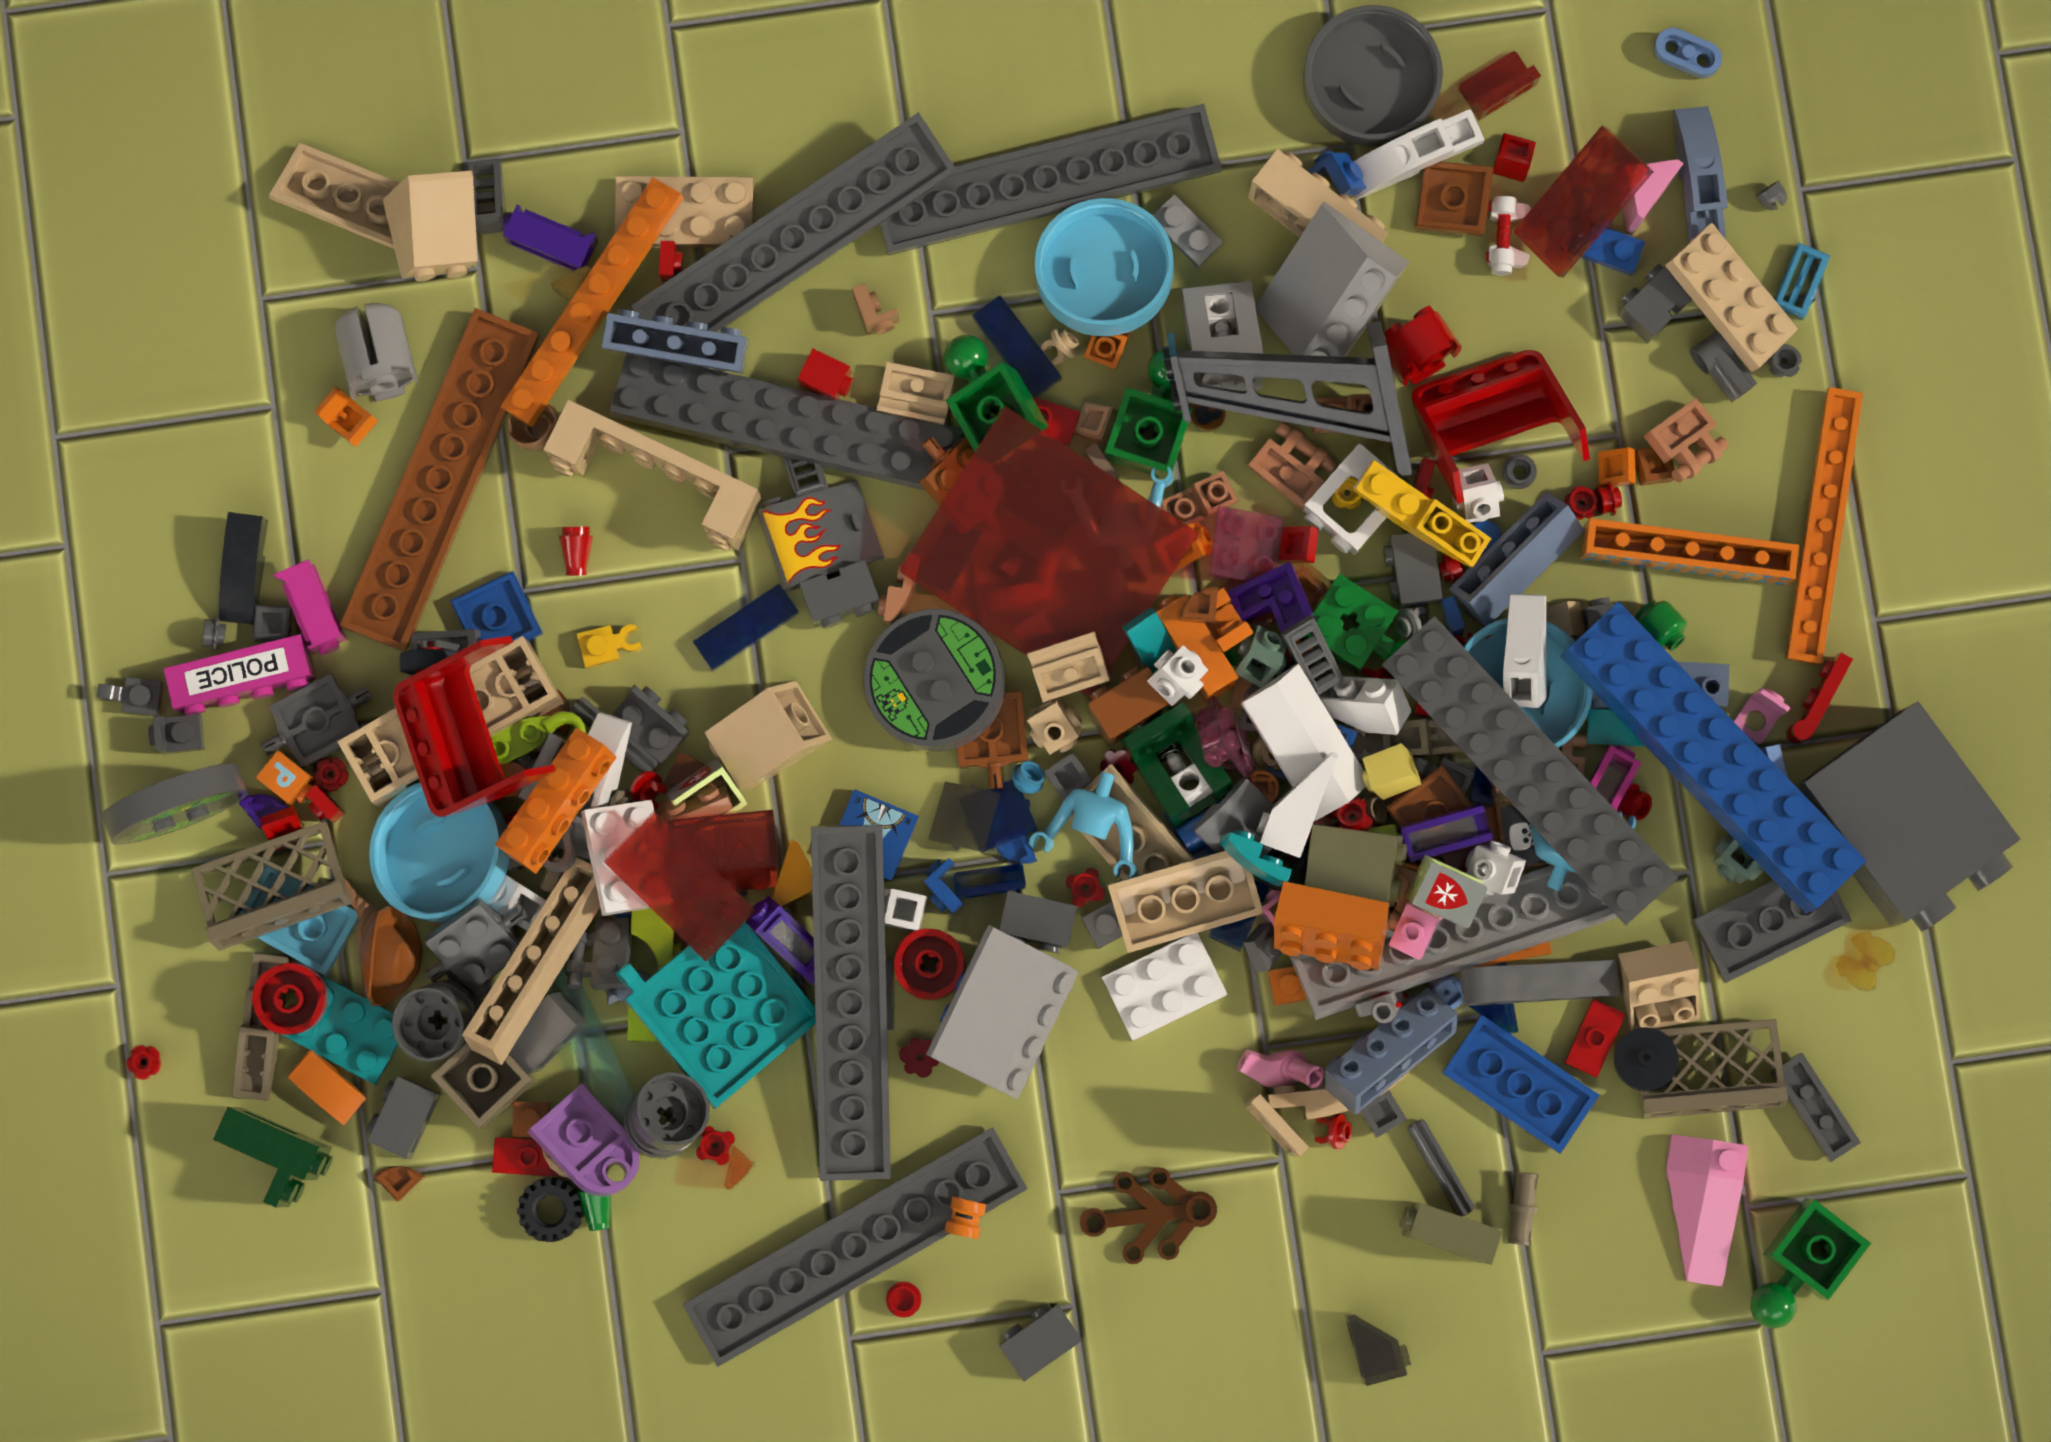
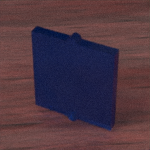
[959,779,1038,853]

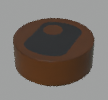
[1191,404,1225,432]

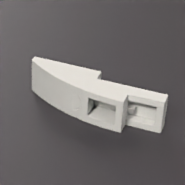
[1353,109,1485,200]
[570,712,632,860]

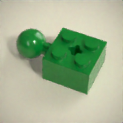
[944,335,1049,464]
[1104,349,1193,479]
[1301,573,1409,680]
[1750,1198,1871,1329]

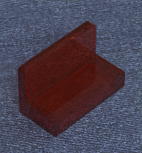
[1458,51,1541,121]

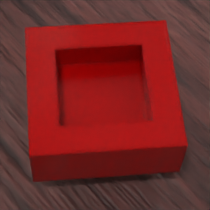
[659,240,683,282]
[1278,526,1319,564]
[305,785,345,823]
[260,806,304,851]

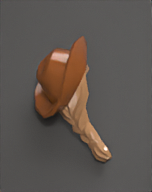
[344,879,422,1006]

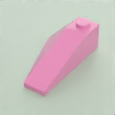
[1666,1134,1748,1287]

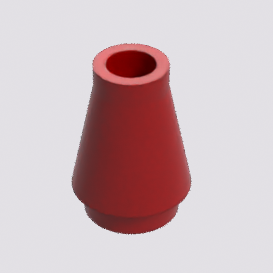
[558,527,593,576]

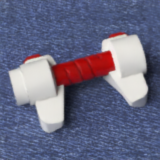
[1486,196,1532,276]

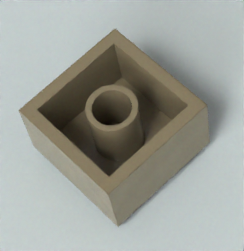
[431,1043,537,1129]

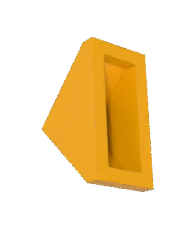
[772,840,812,909]

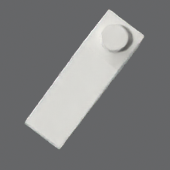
[1256,752,1338,858]

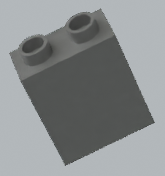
[1795,701,2021,932]

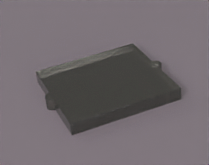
[928,781,1000,853]

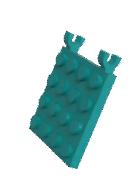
[614,896,816,1109]

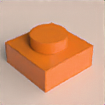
[1598,447,1636,487]

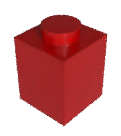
[797,348,854,401]

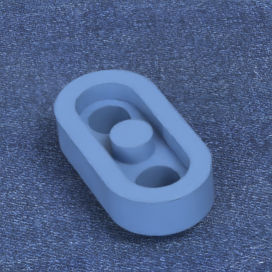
[1654,28,1722,79]

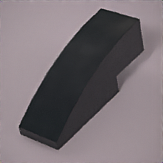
[219,512,268,625]

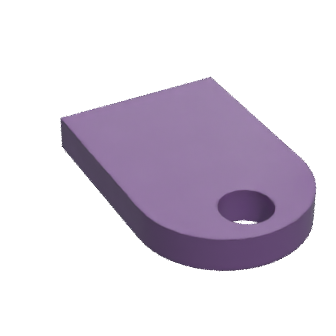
[528,1084,639,1196]

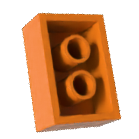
[1274,881,1389,971]

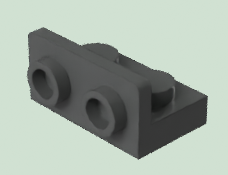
[611,684,690,765]

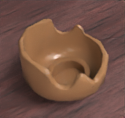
[507,403,559,451]

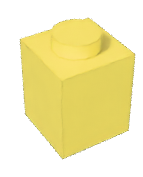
[1362,743,1422,800]

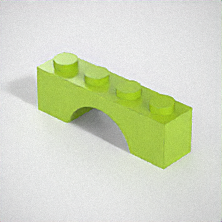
[627,900,684,1042]

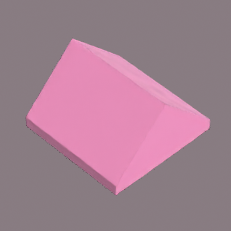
[1618,159,1683,235]

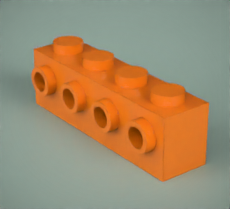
[495,727,617,874]

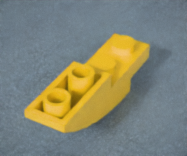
[1352,460,1491,568]

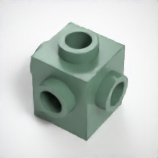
[1234,625,1288,688]
[1712,834,1763,884]

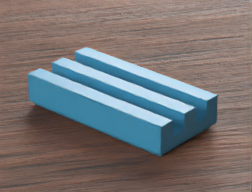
[1774,243,1830,320]

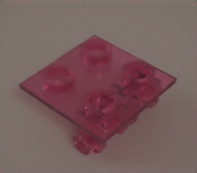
[1209,505,1283,581]
[1196,695,1255,785]

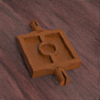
[919,435,1011,536]
[957,691,1029,789]

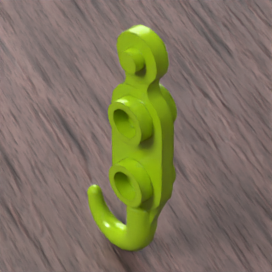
[491,711,586,765]

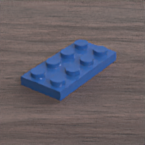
[1441,1015,1599,1154]

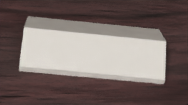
[1240,664,1366,821]

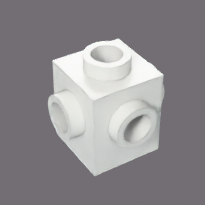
[1451,463,1504,523]
[1147,645,1208,706]
[1465,841,1527,895]

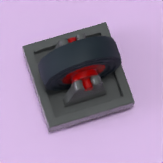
[400,629,481,676]

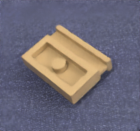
[876,362,955,425]
[1027,631,1111,702]

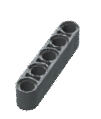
[1460,960,1621,1006]

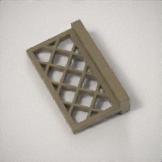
[191,821,353,951]
[1641,1019,1788,1119]

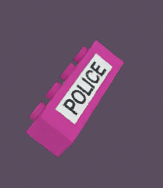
[163,634,316,716]

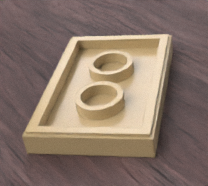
[1244,1094,1309,1156]

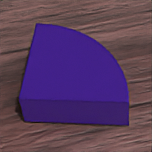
[238,794,289,830]

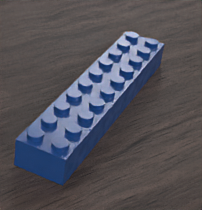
[1560,601,1867,914]

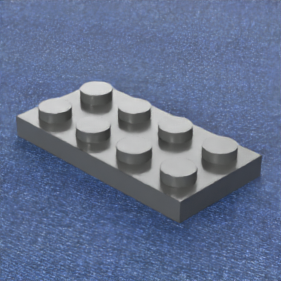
[1692,880,1852,983]

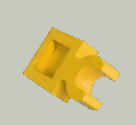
[577,624,642,669]

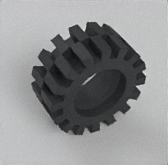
[517,1178,584,1242]

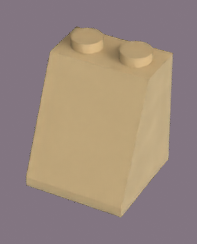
[383,170,478,281]
[704,681,833,792]

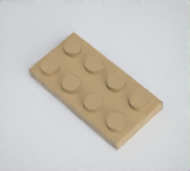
[614,176,754,248]
[1665,223,1798,372]

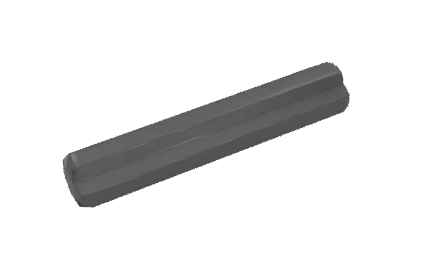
[571,697,658,773]
[1408,1119,1475,1217]

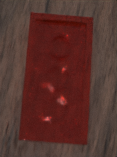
[1512,125,1654,278]
[604,811,756,961]

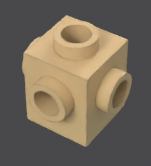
[1027,697,1082,755]

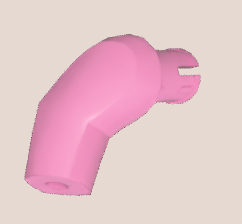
[1237,1049,1324,1088]

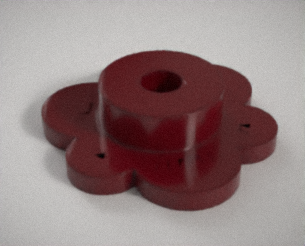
[1100,749,1137,785]
[899,1038,939,1078]

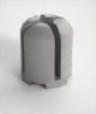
[335,303,418,401]

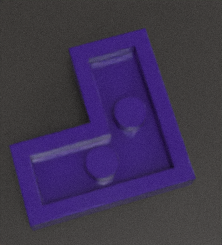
[1227,561,1317,632]

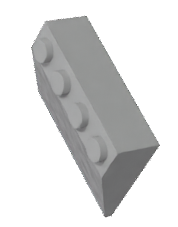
[1255,202,1410,357]
[926,925,1079,1100]

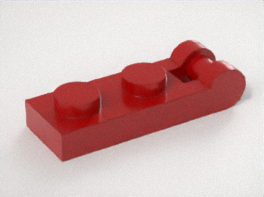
[1786,652,1853,744]

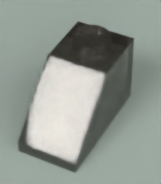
[1344,1313,1411,1386]

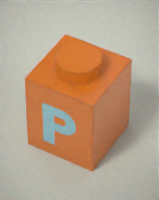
[255,750,315,807]

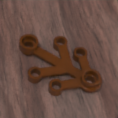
[1080,1167,1217,1264]

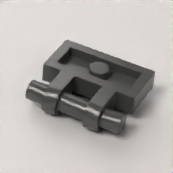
[565,918,633,990]

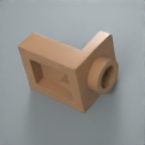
[852,283,899,335]

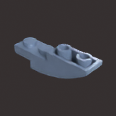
[1673,106,1728,242]

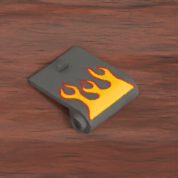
[757,480,884,591]

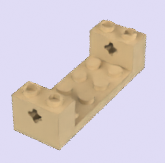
[543,400,762,551]
[337,636,564,808]

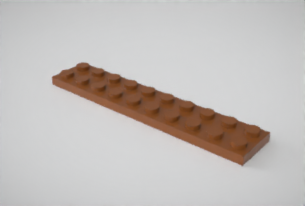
[339,308,540,652]

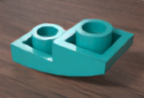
[1122,607,1177,674]
[1587,709,1646,747]
[1219,830,1292,886]

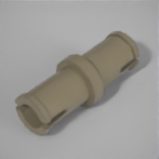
[1508,1172,1539,1246]

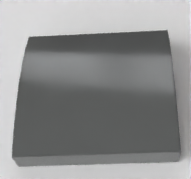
[1192,778,1273,859]

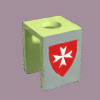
[666,758,748,838]
[1405,855,1487,928]

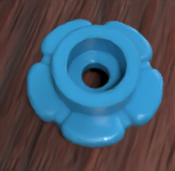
[1012,761,1045,794]

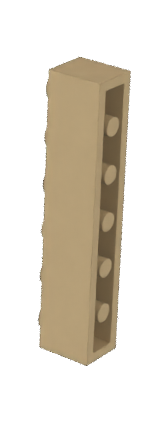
[462,858,600,1065]

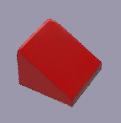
[1493,133,1536,182]

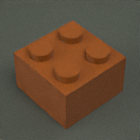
[1087,666,1170,747]

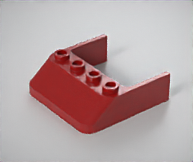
[1412,350,1590,504]
[393,636,556,817]

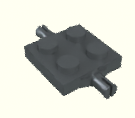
[260,673,373,769]
[425,898,527,991]

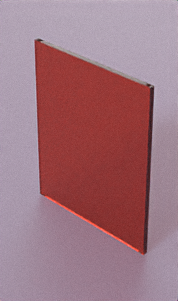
[899,406,1199,698]

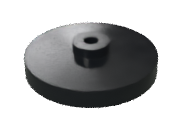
[1614,1027,1679,1092]

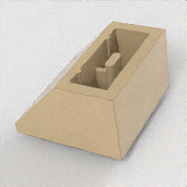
[1618,941,1700,1031]

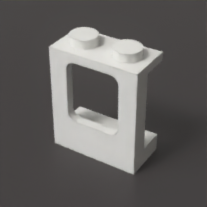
[1302,443,1400,556]

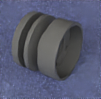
[392,979,481,1062]
[624,1072,710,1159]

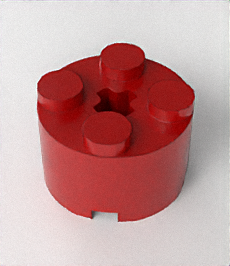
[1384,306,1462,386]
[894,928,965,1001]
[252,963,328,1035]

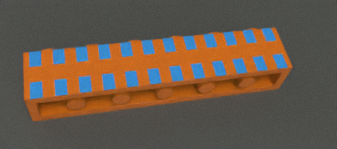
[1580,518,1799,585]

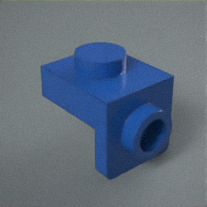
[1307,151,1366,196]
[924,858,963,914]

